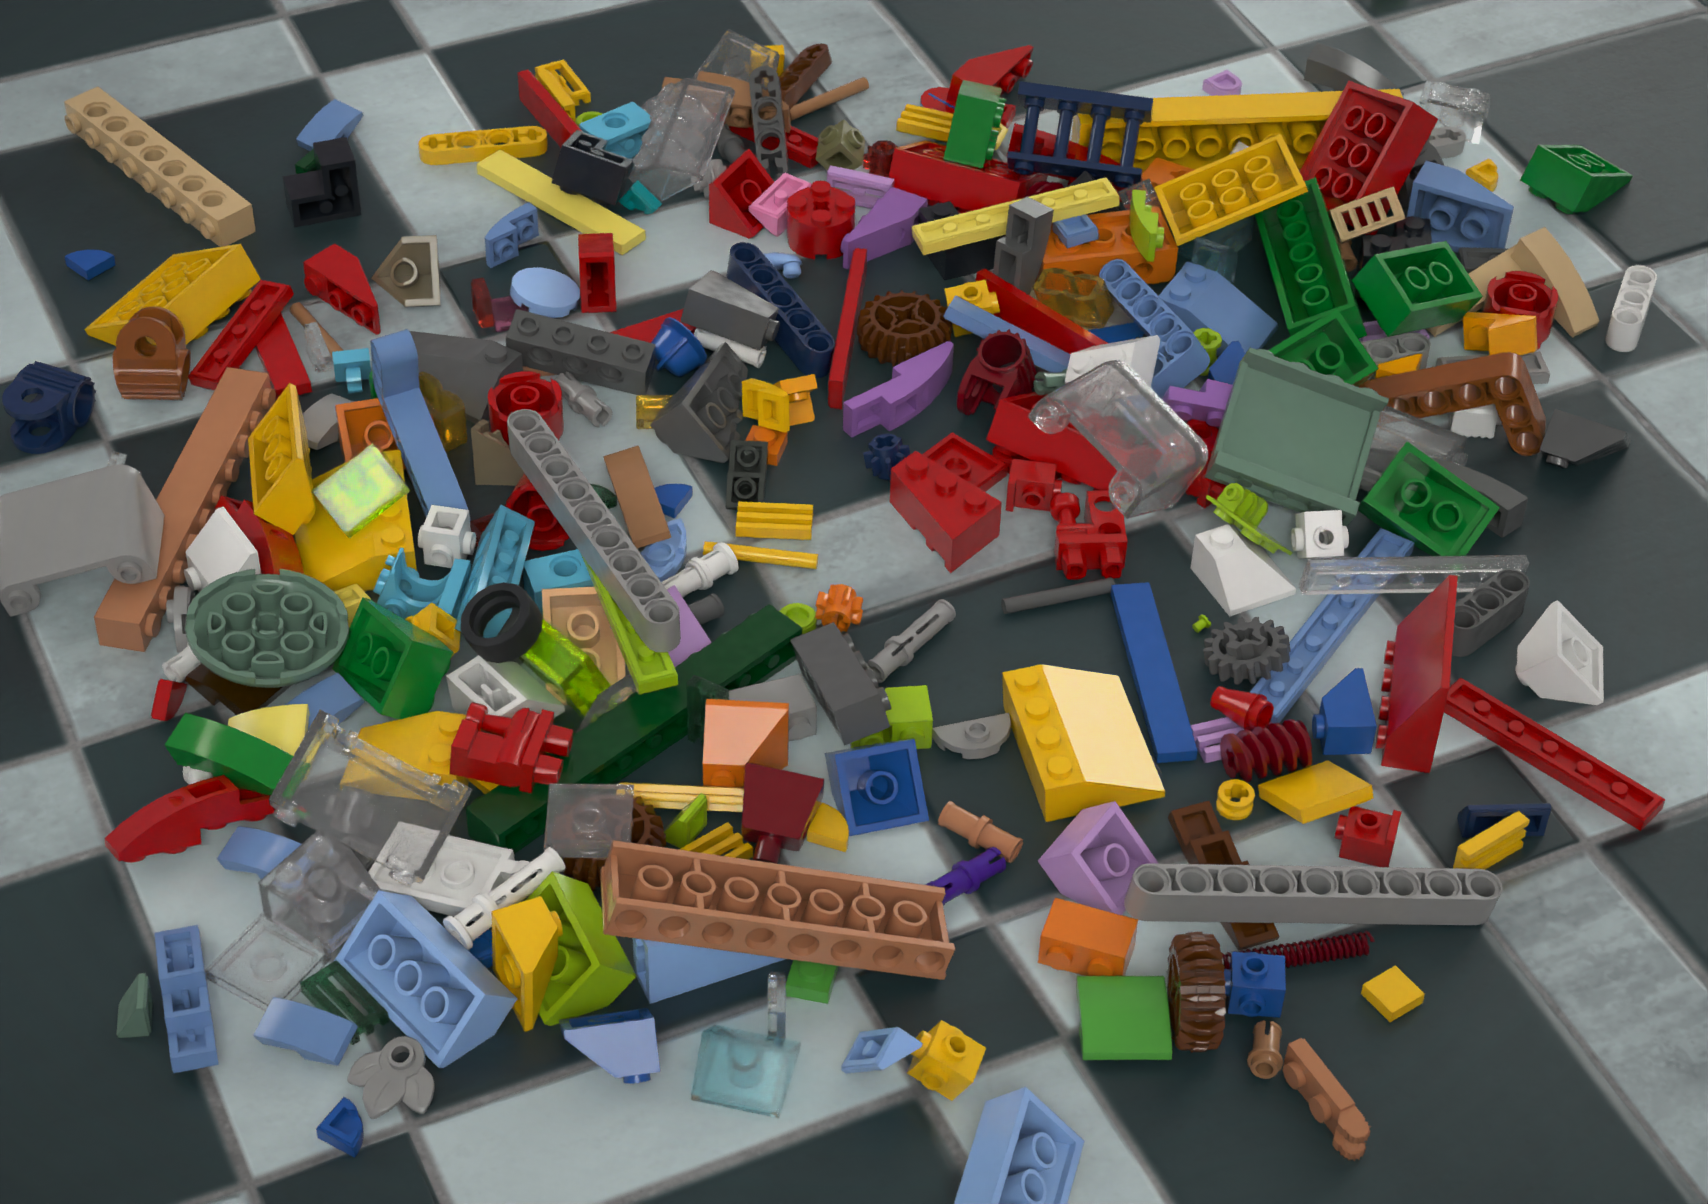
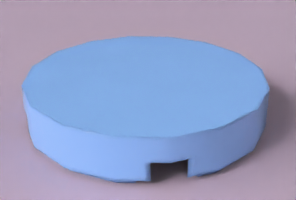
[510,267,580,318]

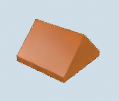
[335,398,406,470]

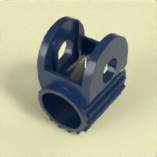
[2,361,96,454]

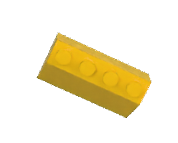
[248,383,316,535]

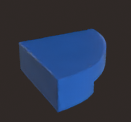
[65,250,116,280]
[654,484,693,518]
[316,1097,364,1158]

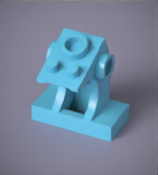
[373,547,471,620]

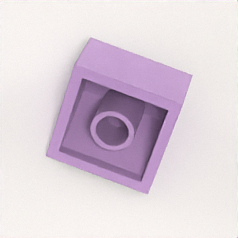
[1038,801,1159,915]

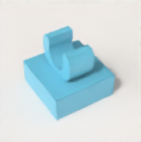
[332,348,371,393]

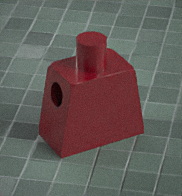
[742,762,825,864]

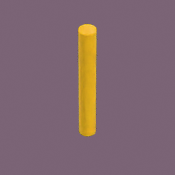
[703,541,818,569]

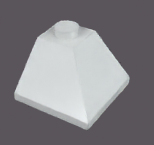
[1191,524,1296,617]
[1515,600,1604,705]

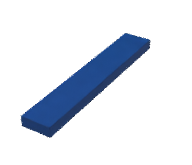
[1110,582,1198,763]

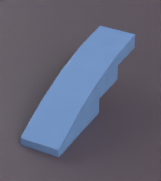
[154,925,219,1074]

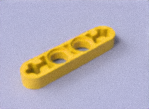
[418,126,548,165]

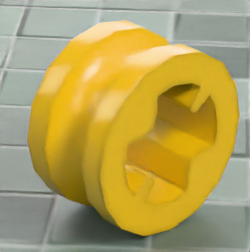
[1216,779,1255,820]

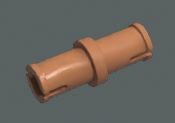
[938,801,1023,863]

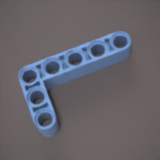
[1099,259,1210,423]
[370,329,471,524]

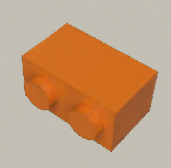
[1038,898,1138,976]

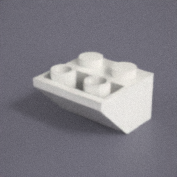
[446,656,565,738]

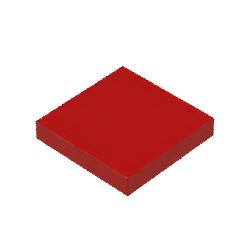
[923,432,1009,492]

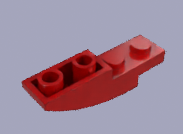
[215,495,304,575]
[105,775,281,863]

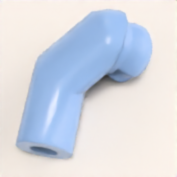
[764,252,802,279]

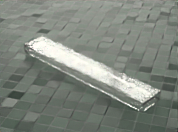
[1299,555,1530,595]

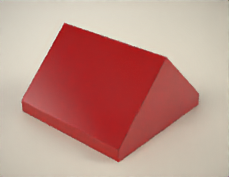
[709,148,774,239]

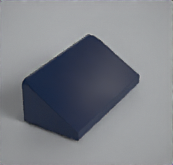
[1457,803,1551,838]

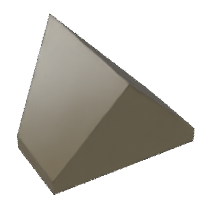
[371,235,441,307]
[471,419,524,486]

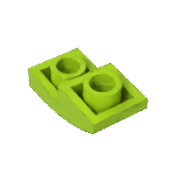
[1129,190,1164,262]

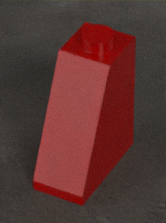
[578,233,617,313]

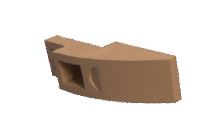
[662,71,791,133]

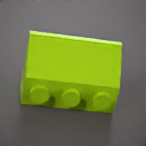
[525,871,637,1026]

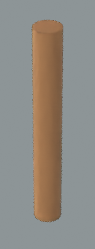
[789,77,869,121]
[290,302,344,359]

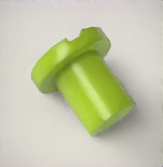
[1192,614,1211,633]

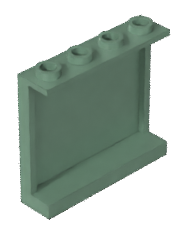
[1205,347,1389,526]

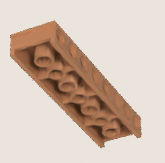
[600,840,955,980]

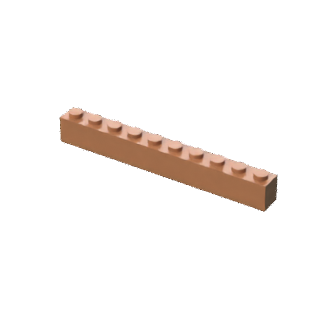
[94,367,276,652]

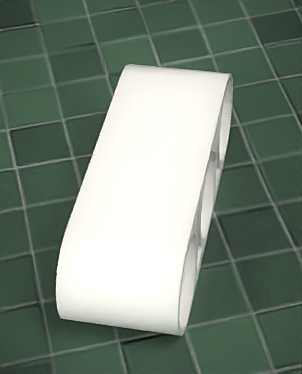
[1606,265,1657,352]

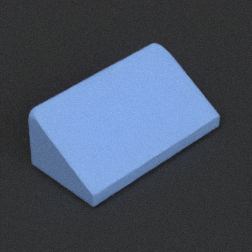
[841,1027,923,1074]

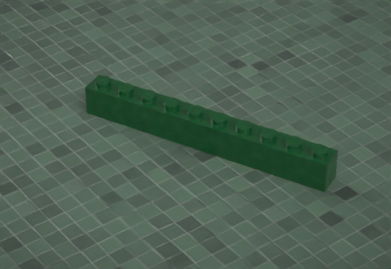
[466,604,803,854]

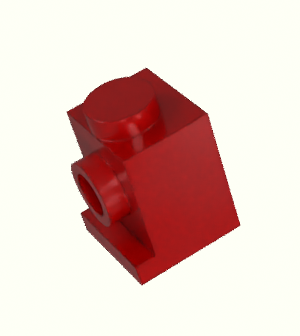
[1006,459,1063,512]
[1334,806,1402,867]

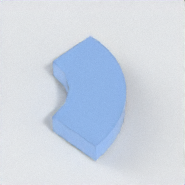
[640,518,687,582]

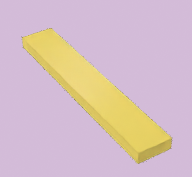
[476,150,646,255]
[912,177,1119,255]

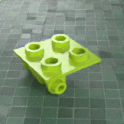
[1206,483,1293,556]

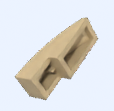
[1510,227,1600,338]

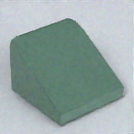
[117,973,153,1038]

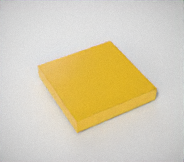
[1258,760,1374,824]

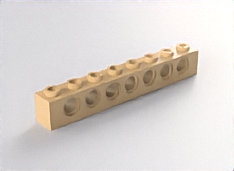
[64,86,256,247]

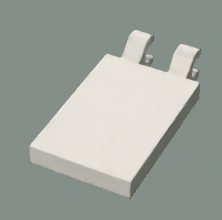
[361,824,533,922]

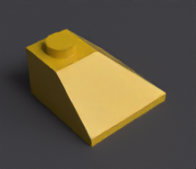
[492,896,563,1032]

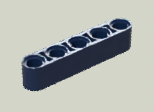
[726,242,835,378]

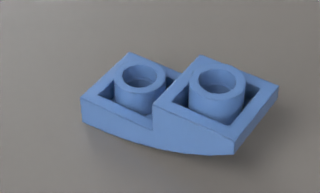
[296,99,364,151]
[485,202,539,268]
[285,673,364,743]
[217,826,317,888]
[253,997,358,1066]

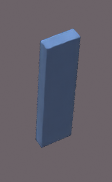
[943,295,1071,373]

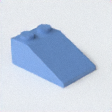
[1407,161,1514,253]
[1159,261,1278,356]

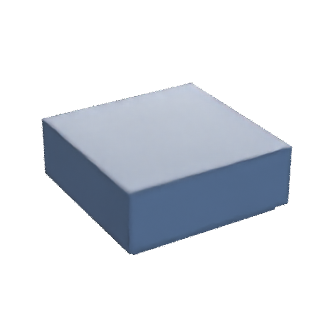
[1052,214,1099,248]

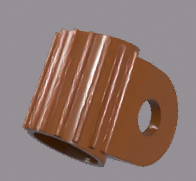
[113,306,191,400]

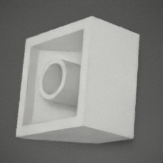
[1064,335,1161,408]
[184,506,261,592]

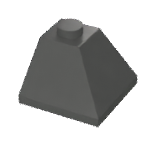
[1540,409,1631,469]

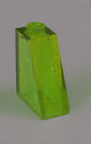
[518,618,620,724]

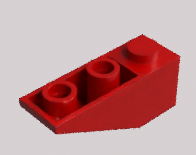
[947,45,1034,104]
[303,243,381,335]

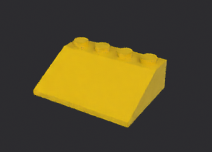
[1154,134,1308,246]
[84,244,261,346]
[295,450,417,591]
[1002,664,1165,822]

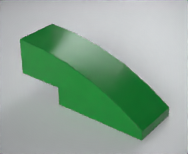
[165,713,305,799]

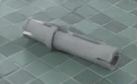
[866,599,956,683]

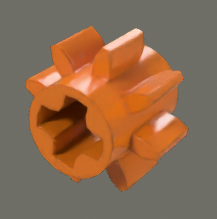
[815,584,863,632]

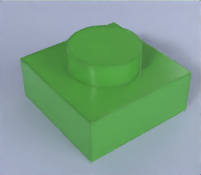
[785,960,838,1004]

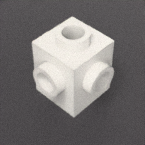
[418,505,476,568]
[1291,510,1349,566]

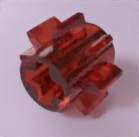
[863,140,899,177]

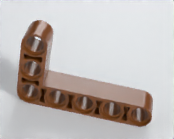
[1359,352,1546,456]

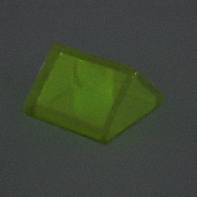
[312,443,410,538]

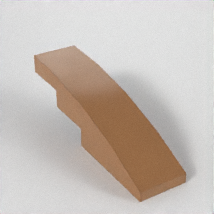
[603,445,671,548]

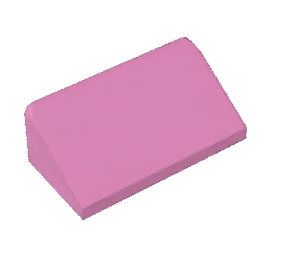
[749,173,811,237]

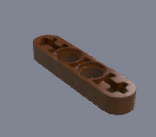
[766,43,832,111]

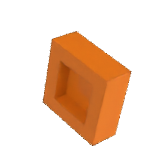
[745,425,788,466]

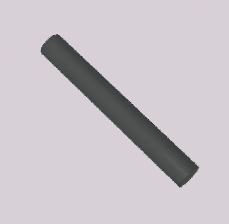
[1001,577,1115,614]

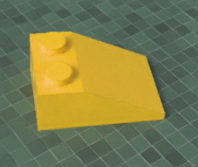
[338,711,469,810]

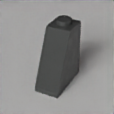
[681,270,780,350]

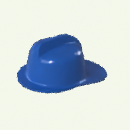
[651,317,707,377]

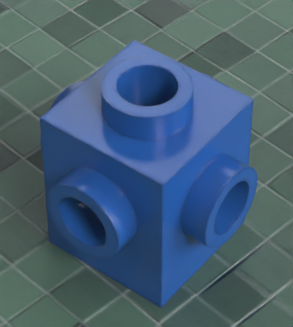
[1224,952,1286,1018]

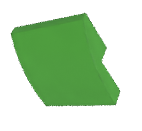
[1076,976,1172,1060]

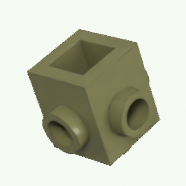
[816,119,865,171]

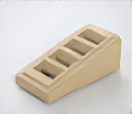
[1328,186,1406,244]

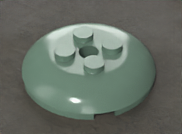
[185,569,349,688]

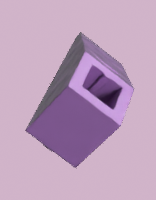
[840,187,928,269]

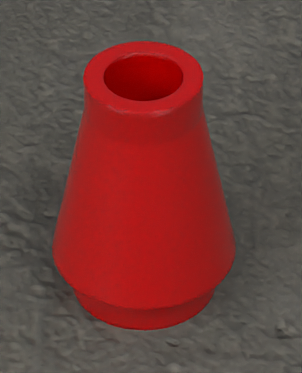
[1210,686,1274,731]

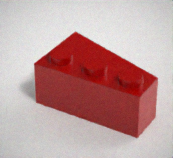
[890,450,1002,573]

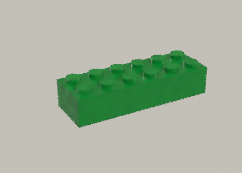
[1255,177,1368,339]

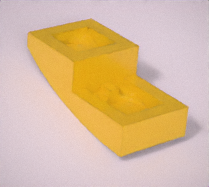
[742,378,790,432]

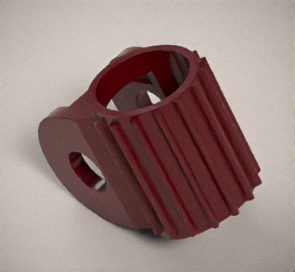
[957,329,1037,415]

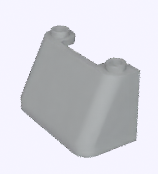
[0,464,165,617]

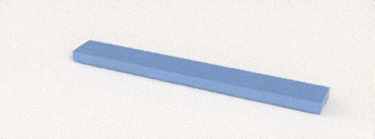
[1250,528,1414,723]

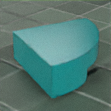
[619,180,662,214]

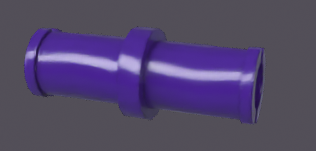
[926,847,1006,906]

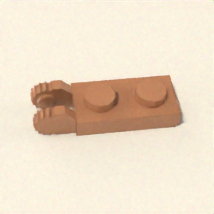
[1282,1038,1371,1161]

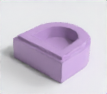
[1202,70,1242,96]

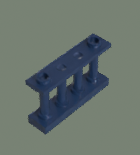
[1007,81,1153,188]

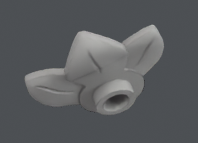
[347,1036,435,1119]

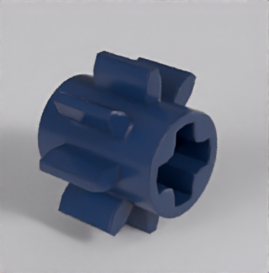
[863,434,910,480]

